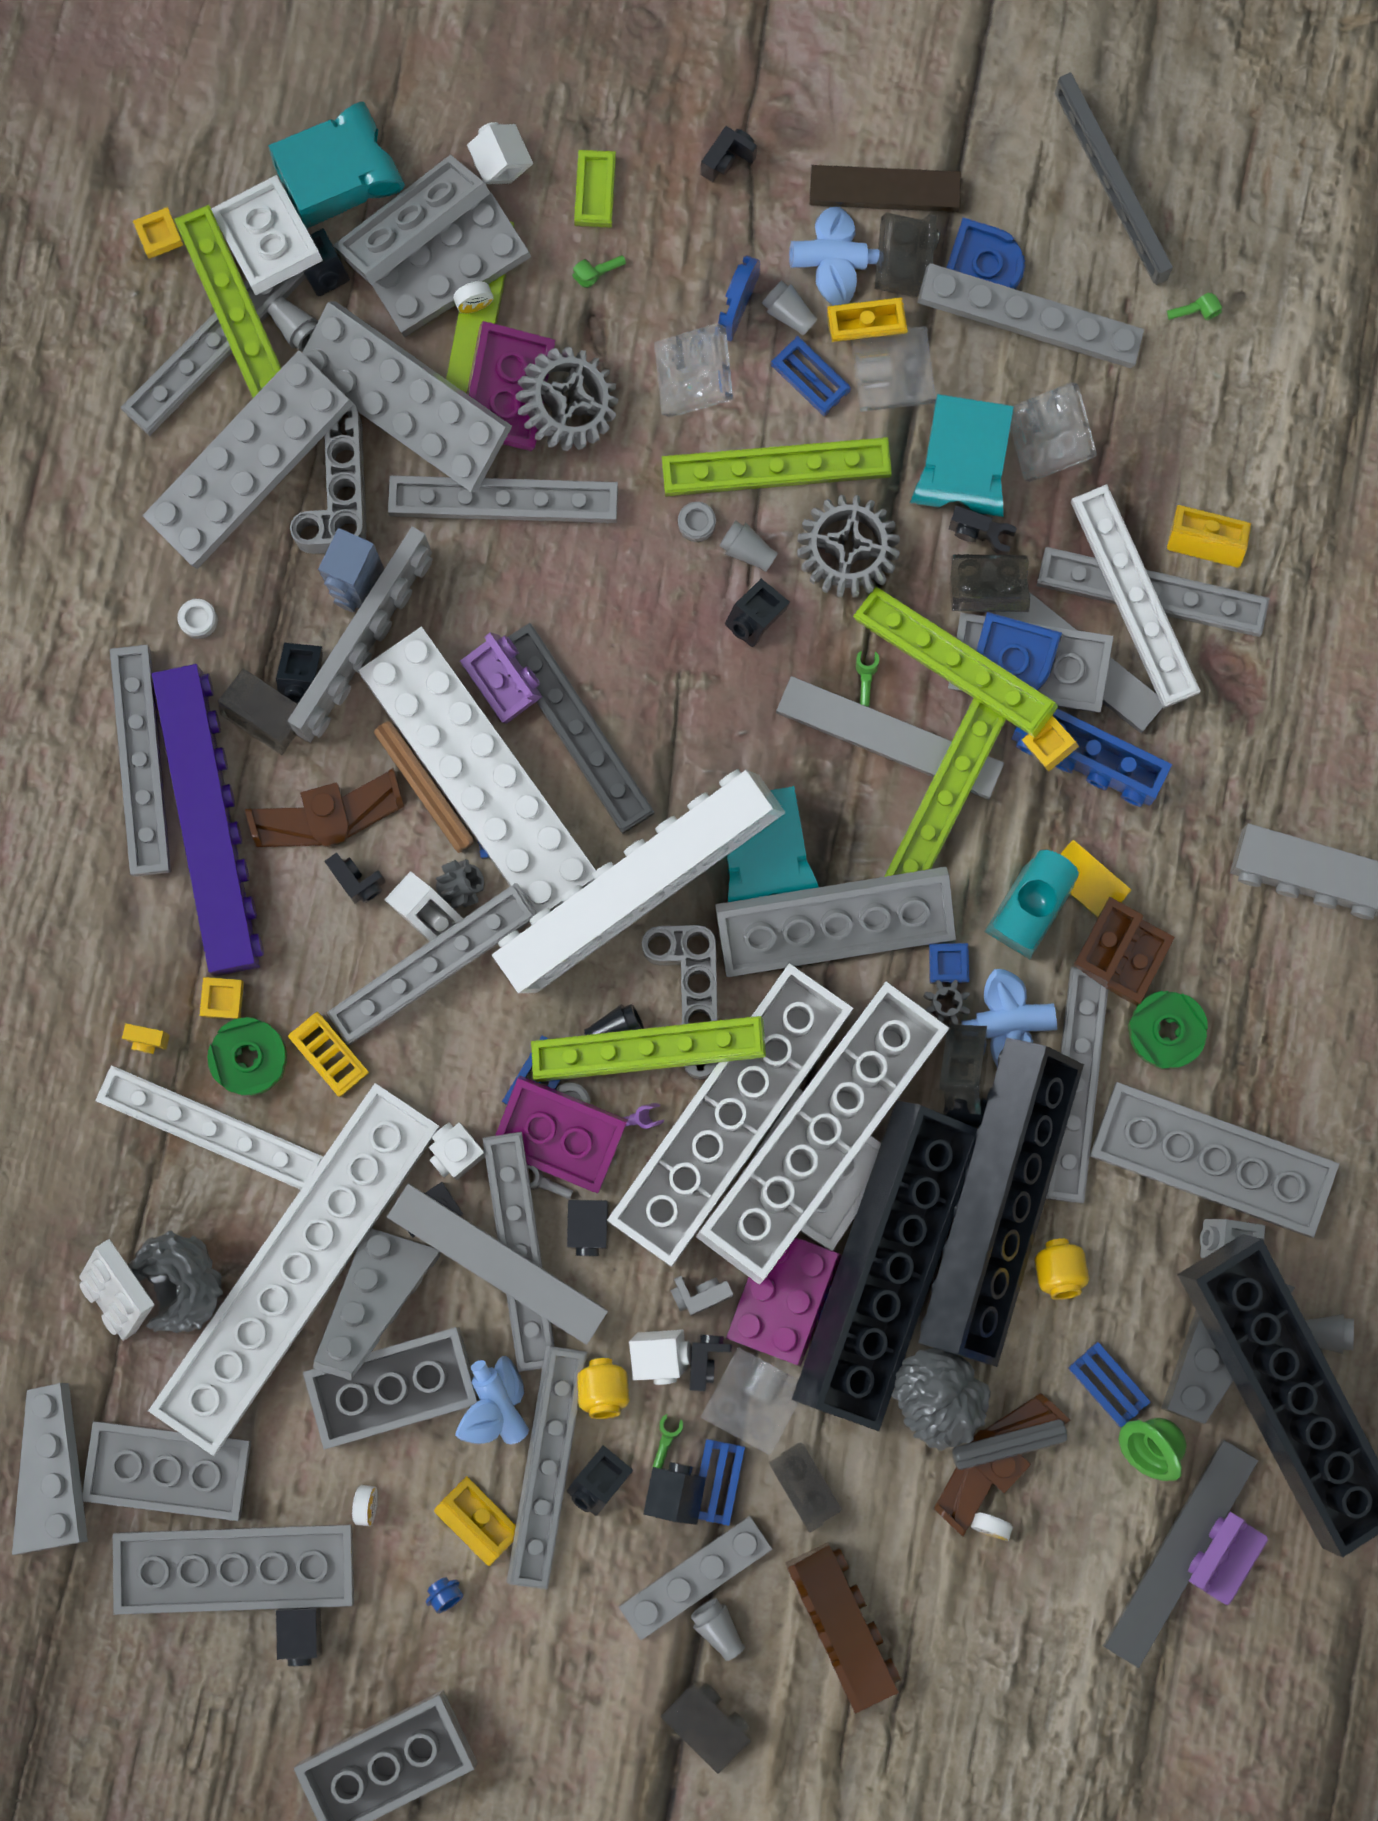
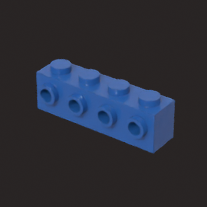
[1011,709,1172,807]

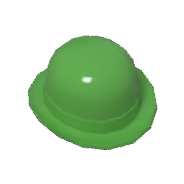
[1118,1418,1187,1481]

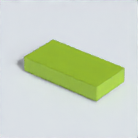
[574,150,616,228]

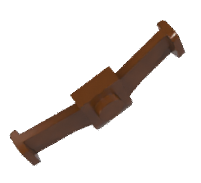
[245,768,404,848]
[934,1393,1071,1537]

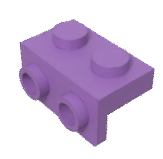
[460,632,543,724]
[1188,1512,1268,1605]

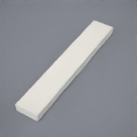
[1071,484,1200,709]
[95,1065,323,1190]

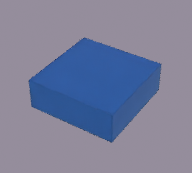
[929,943,969,984]

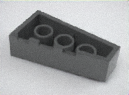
[1161,1284,1295,1424]

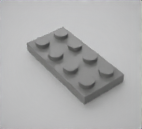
[333,154,490,285]
[372,192,531,337]
[948,613,1114,713]
[82,1421,251,1521]

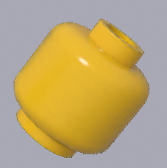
[1034,1238,1089,1300]
[577,1358,629,1419]

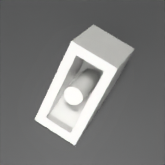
[384,871,463,941]

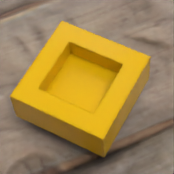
[133,207,183,259]
[1022,715,1079,772]
[199,977,244,1020]
[122,1023,170,1054]

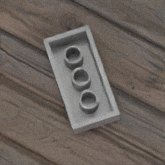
[303,1327,480,1450]
[293,1690,478,1821]

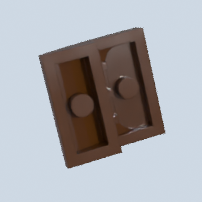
[1073,897,1175,1006]

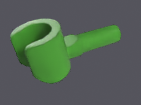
[572,255,626,288]
[1166,293,1222,320]
[855,651,879,707]
[652,1414,683,1468]

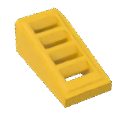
[288,1011,369,1098]

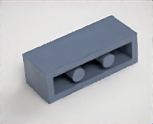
[318,528,384,612]

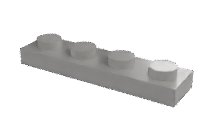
[619,1515,772,1640]

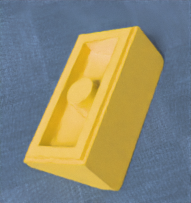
[827,297,907,342]
[1167,505,1251,568]
[1061,840,1131,918]
[434,1476,516,1566]

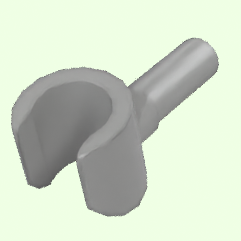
[527,1165,573,1199]

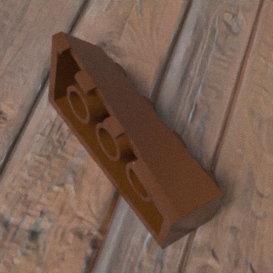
[785,1542,901,1714]

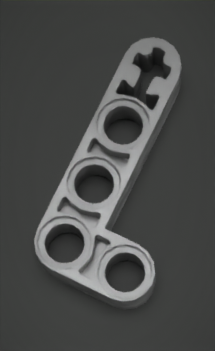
[290,405,367,554]
[642,925,718,1080]

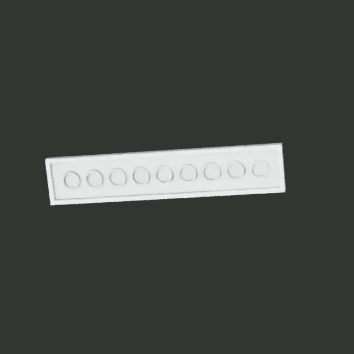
[148,1083,440,1456]

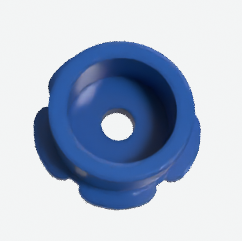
[426,1577,464,1614]

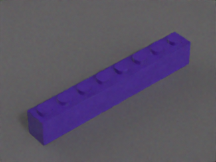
[152,664,264,977]

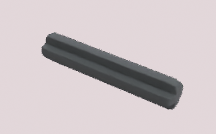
[952,1419,1067,1470]

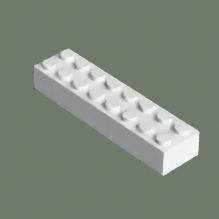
[358,627,596,913]
[492,769,786,993]
[607,963,853,1267]
[696,982,949,1285]

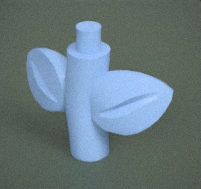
[789,206,882,306]
[961,969,1057,1067]
[455,1356,529,1444]

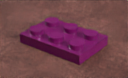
[466,321,556,451]
[495,1075,628,1194]
[726,1238,842,1367]

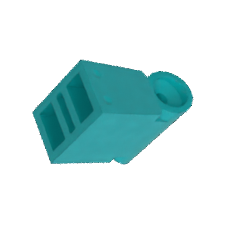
[268,102,405,229]
[909,394,1014,518]
[726,786,819,902]
[984,850,1079,960]

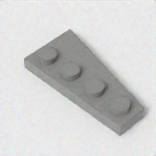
[313,1228,440,1380]
[12,1383,88,1555]

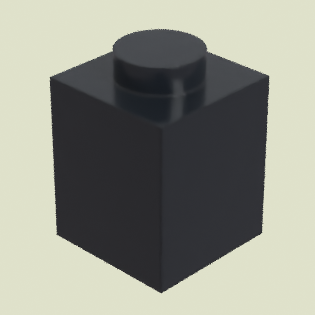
[567,1200,609,1256]
[643,1462,707,1525]
[276,1607,322,1666]

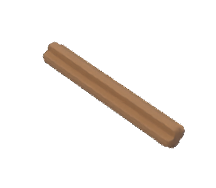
[374,721,474,853]

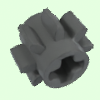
[436,859,484,908]
[923,980,970,1027]

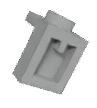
[1200,1219,1265,1258]
[671,1276,734,1316]

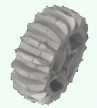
[516,347,619,451]
[797,495,900,598]

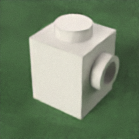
[467,122,533,184]
[429,1122,485,1180]
[629,1330,692,1385]

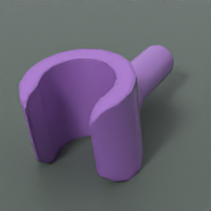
[623,1103,664,1129]

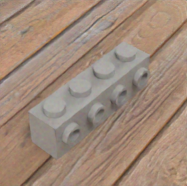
[1230,823,1378,920]

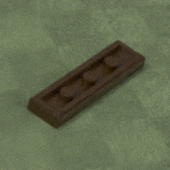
[809,165,961,212]

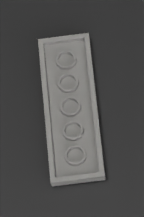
[302,301,512,492]
[142,350,354,569]
[287,526,433,743]
[715,867,956,977]
[1090,1082,1339,1238]
[113,1524,354,1615]

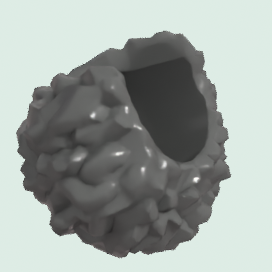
[128,1231,223,1333]
[891,1348,991,1451]

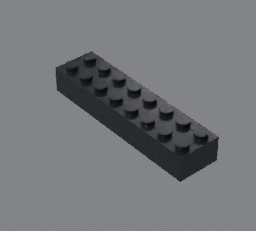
[918,1037,1084,1367]
[792,1100,978,1431]
[1177,1234,1378,1558]

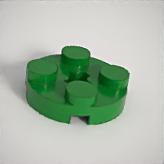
[1128,991,1208,1069]
[207,1017,287,1096]

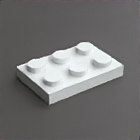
[211,175,323,295]
[79,1239,154,1341]

